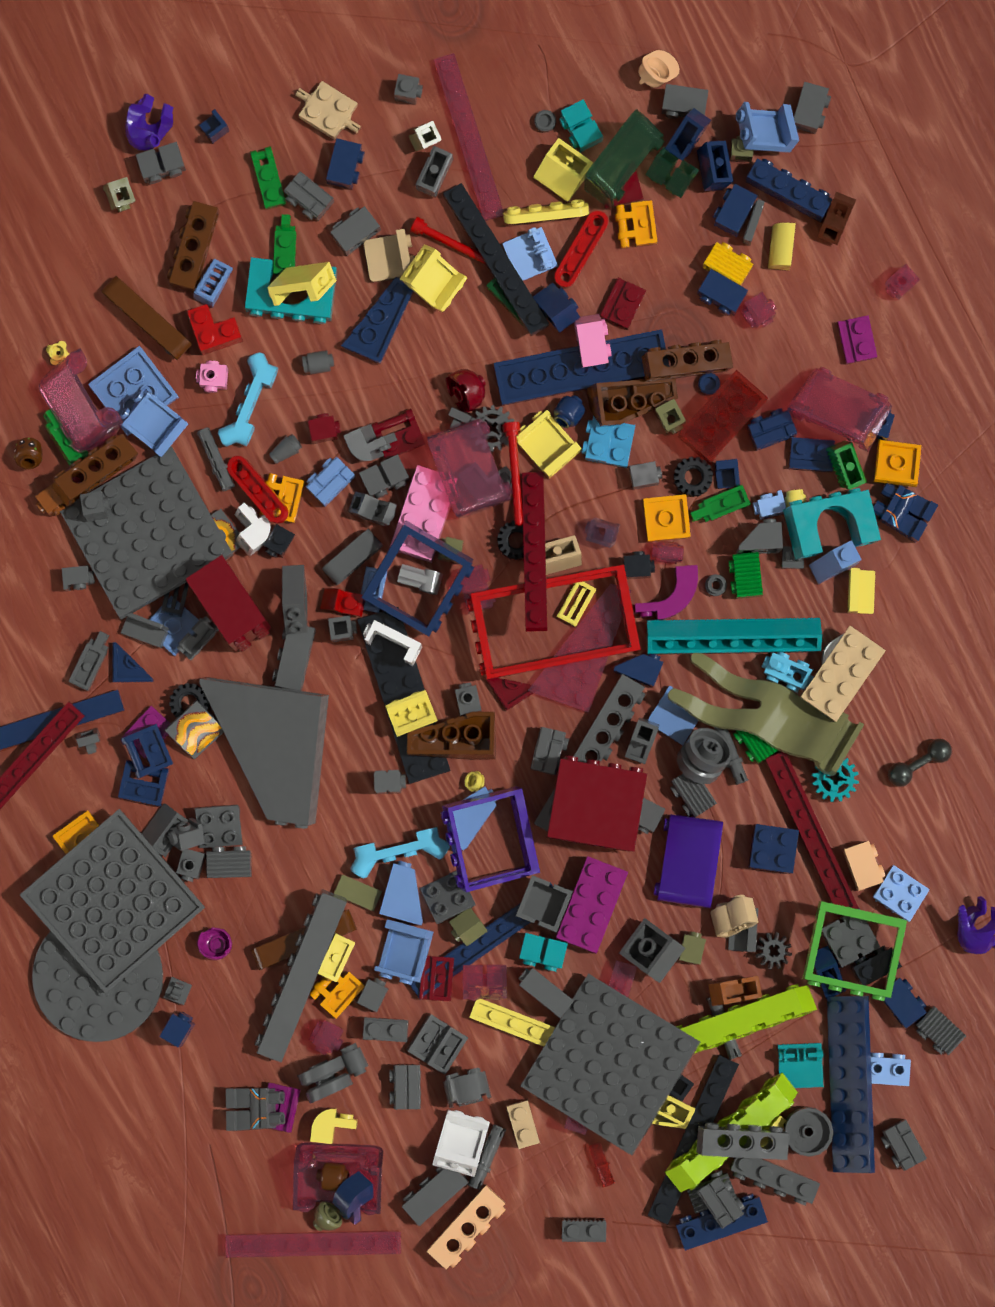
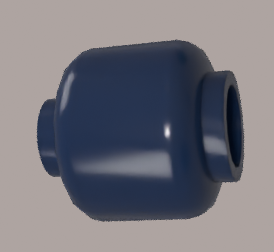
[553,395,585,428]

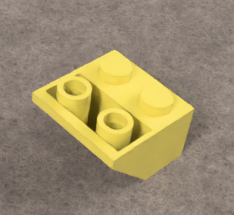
[533,138,593,202]

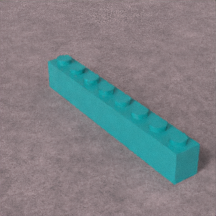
[647,618,822,654]

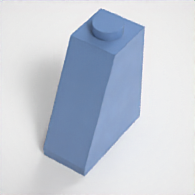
[809,540,862,584]
[443,787,497,851]
[379,861,423,926]

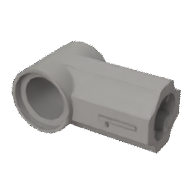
[397,564,443,595]

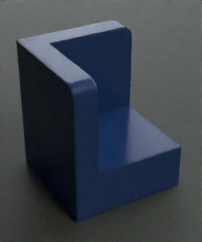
[199,109,229,144]
[715,459,740,489]

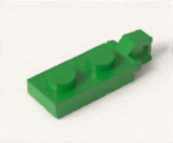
[273,214,297,275]
[43,408,88,466]
[690,485,751,522]

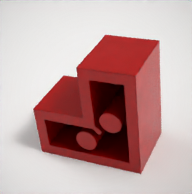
[187,304,243,355]

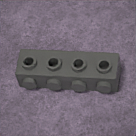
[729,1157,820,1206]

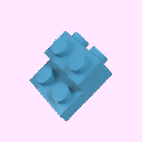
[582,416,635,468]

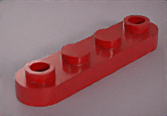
[555,211,608,288]
[227,456,289,524]

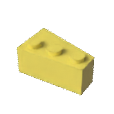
[652,1095,695,1129]

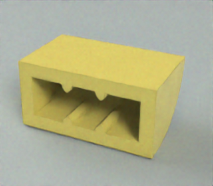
[768,223,796,271]

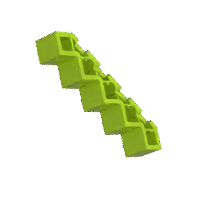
[677,984,817,1055]
[665,1073,798,1192]

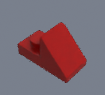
[320,588,365,617]

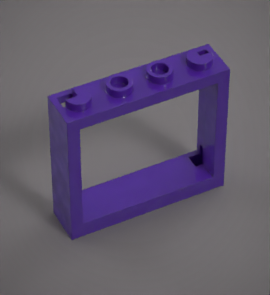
[441,786,540,892]

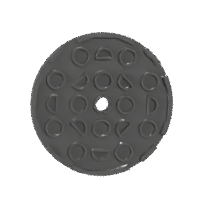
[32,931,164,1042]

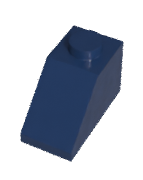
[613,654,663,687]
[813,946,846,999]

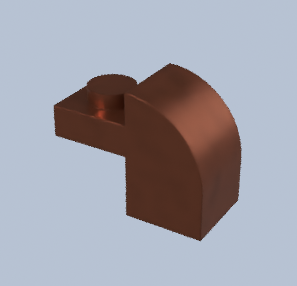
[818,192,856,245]

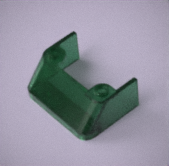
[584,109,665,210]

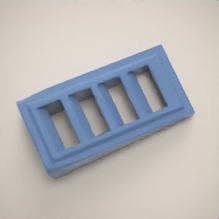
[194,259,233,308]

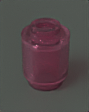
[652,541,684,564]

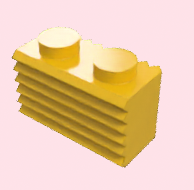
[703,242,753,286]

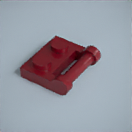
[371,408,425,460]

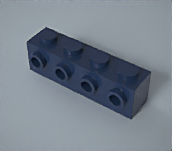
[746,158,833,223]
[676,1193,768,1251]

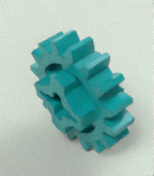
[812,758,859,802]

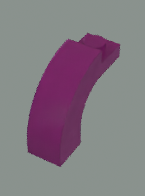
[634,565,698,620]

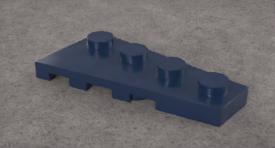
[341,277,414,364]

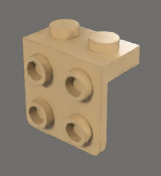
[364,229,414,282]

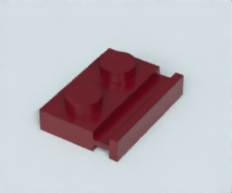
[600,277,646,330]
[419,956,454,1001]

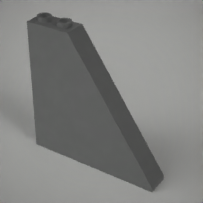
[199,677,329,828]

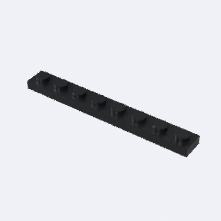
[443,183,549,336]
[648,1055,739,1225]

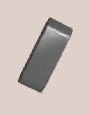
[322,529,383,586]

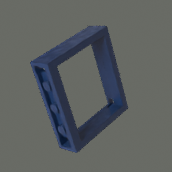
[361,520,474,636]

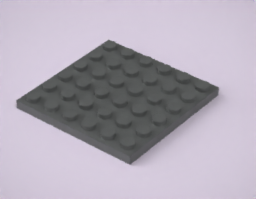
[60,446,234,620]
[20,809,205,994]
[521,974,701,1156]

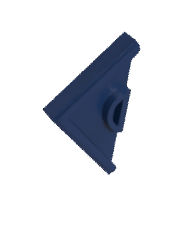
[113,642,153,683]

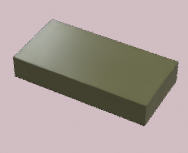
[334,874,382,911]

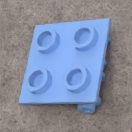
[502,227,558,281]
[873,865,930,922]

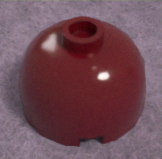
[445,369,486,413]

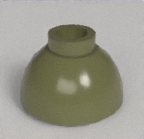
[313,1202,342,1231]

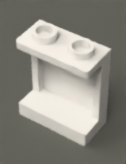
[363,620,422,666]
[432,1110,490,1177]

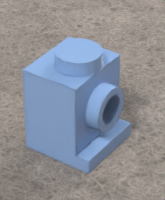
[752,490,786,519]

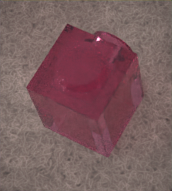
[885,264,920,300]

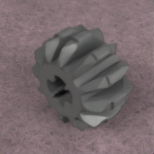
[755,932,792,969]

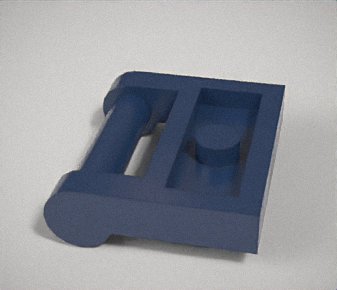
[121,724,173,779]
[118,760,169,807]

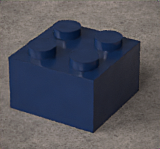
[748,824,799,874]

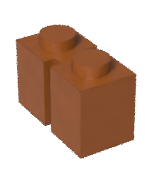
[708,976,762,1006]

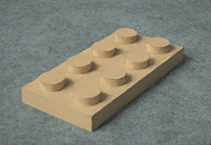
[800,626,886,722]

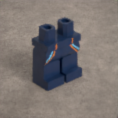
[873,483,938,543]

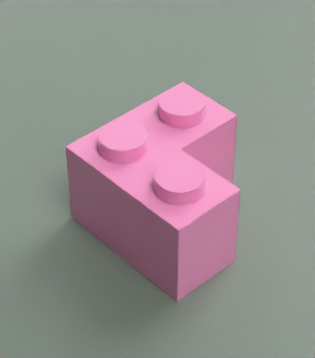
[574,314,612,367]

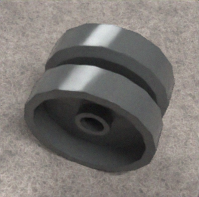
[677,728,733,784]
[297,1056,353,1104]
[783,1106,833,1157]

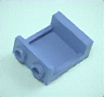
[736,102,799,152]
[119,389,188,457]
[374,919,434,985]

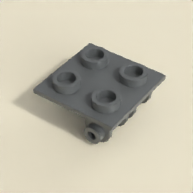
[195,805,243,848]
[420,871,476,924]

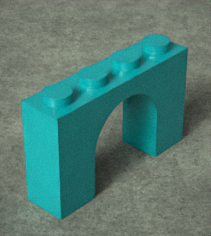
[245,257,337,324]
[783,488,881,560]

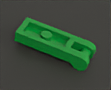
[250,146,286,210]

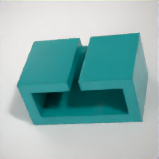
[559,99,603,153]
[520,933,568,972]

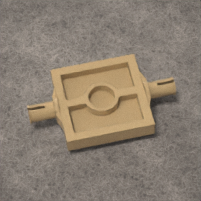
[295,81,361,140]

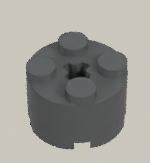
[443,1068,492,1108]

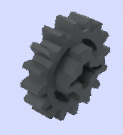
[469,405,514,453]

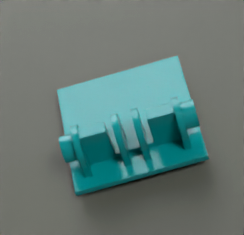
[778,1043,824,1088]

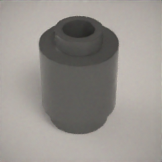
[302,350,334,374]
[340,1043,369,1077]

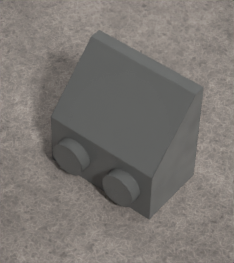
[736,519,783,554]

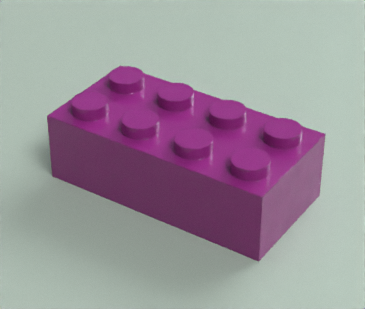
[556,856,628,954]

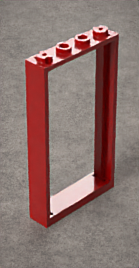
[467,564,641,680]

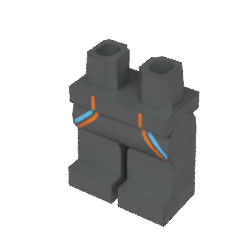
[226,1088,285,1131]

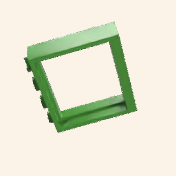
[802,901,907,1001]

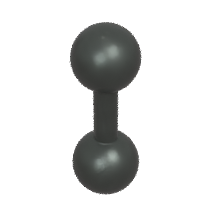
[888,739,952,787]

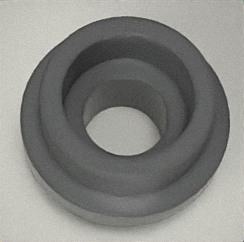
[705,574,727,596]

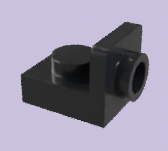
[263,524,296,558]

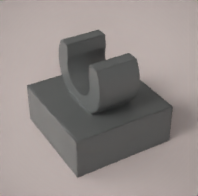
[449,407,473,431]
[782,546,804,569]
[76,728,100,755]
[164,977,192,1005]

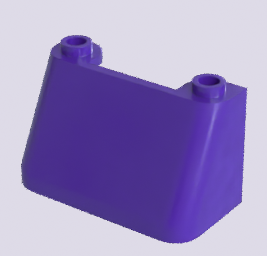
[654,814,723,908]

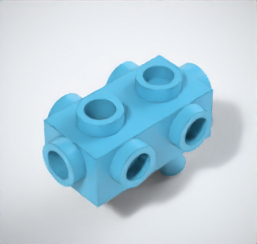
[762,652,814,693]

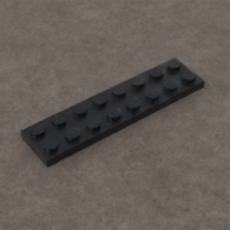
[358,607,451,784]

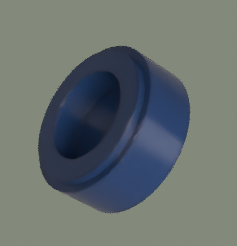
[698,373,720,395]

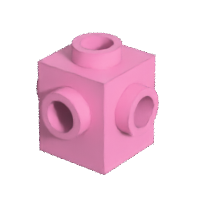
[196,361,228,393]

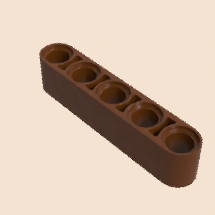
[101,276,192,360]
[251,909,357,970]

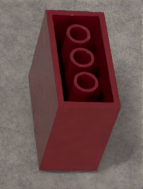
[186,555,272,652]
[547,755,648,852]

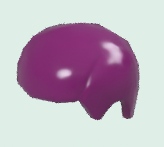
[197,927,232,960]

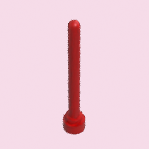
[410,216,486,265]
[503,422,523,526]

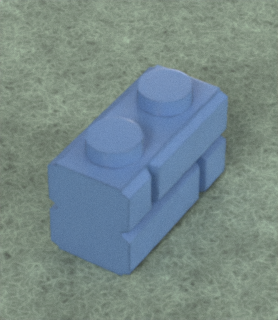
[306,457,355,507]

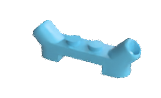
[218,352,278,447]
[350,827,450,879]

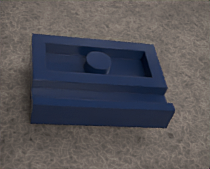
[789,437,835,473]

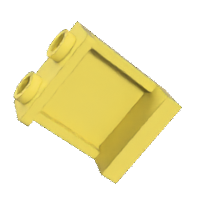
[400,244,467,312]
[267,262,336,306]
[517,410,582,479]

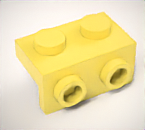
[385,690,438,737]

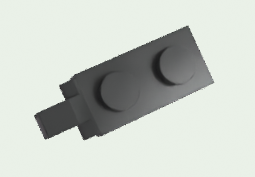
[69,631,109,691]

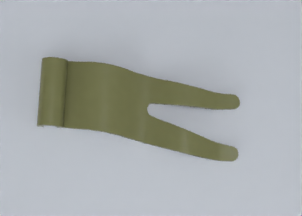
[668,653,864,775]

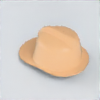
[638,50,679,88]

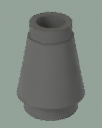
[269,434,302,464]

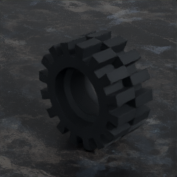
[673,457,713,497]
[497,520,524,560]
[169,683,210,718]

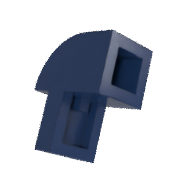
[333,1171,374,1225]

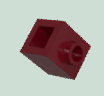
[308,413,341,444]

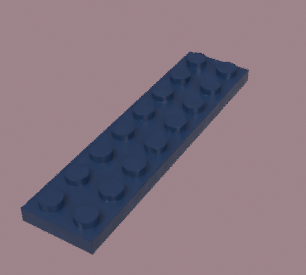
[494,329,670,406]
[827,996,875,1173]

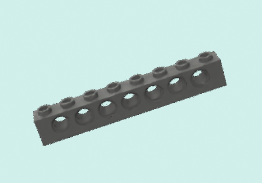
[534,674,646,832]

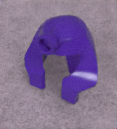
[125,94,173,151]
[957,896,995,954]

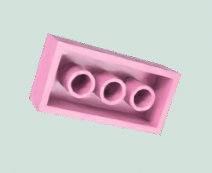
[390,465,459,563]

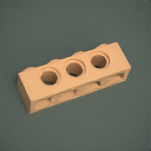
[427,1185,506,1269]

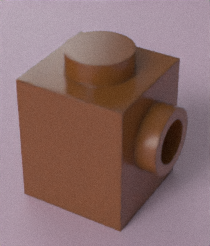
[35,484,66,516]

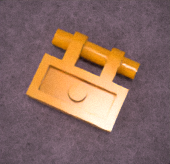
[615,200,658,248]
[259,473,305,523]
[309,972,365,1019]

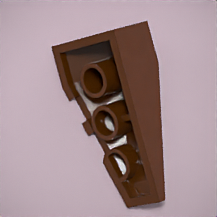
[587,378,678,426]
[407,712,496,759]

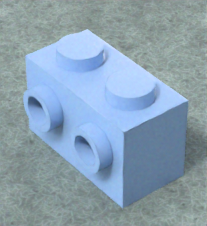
[871,1052,911,1086]

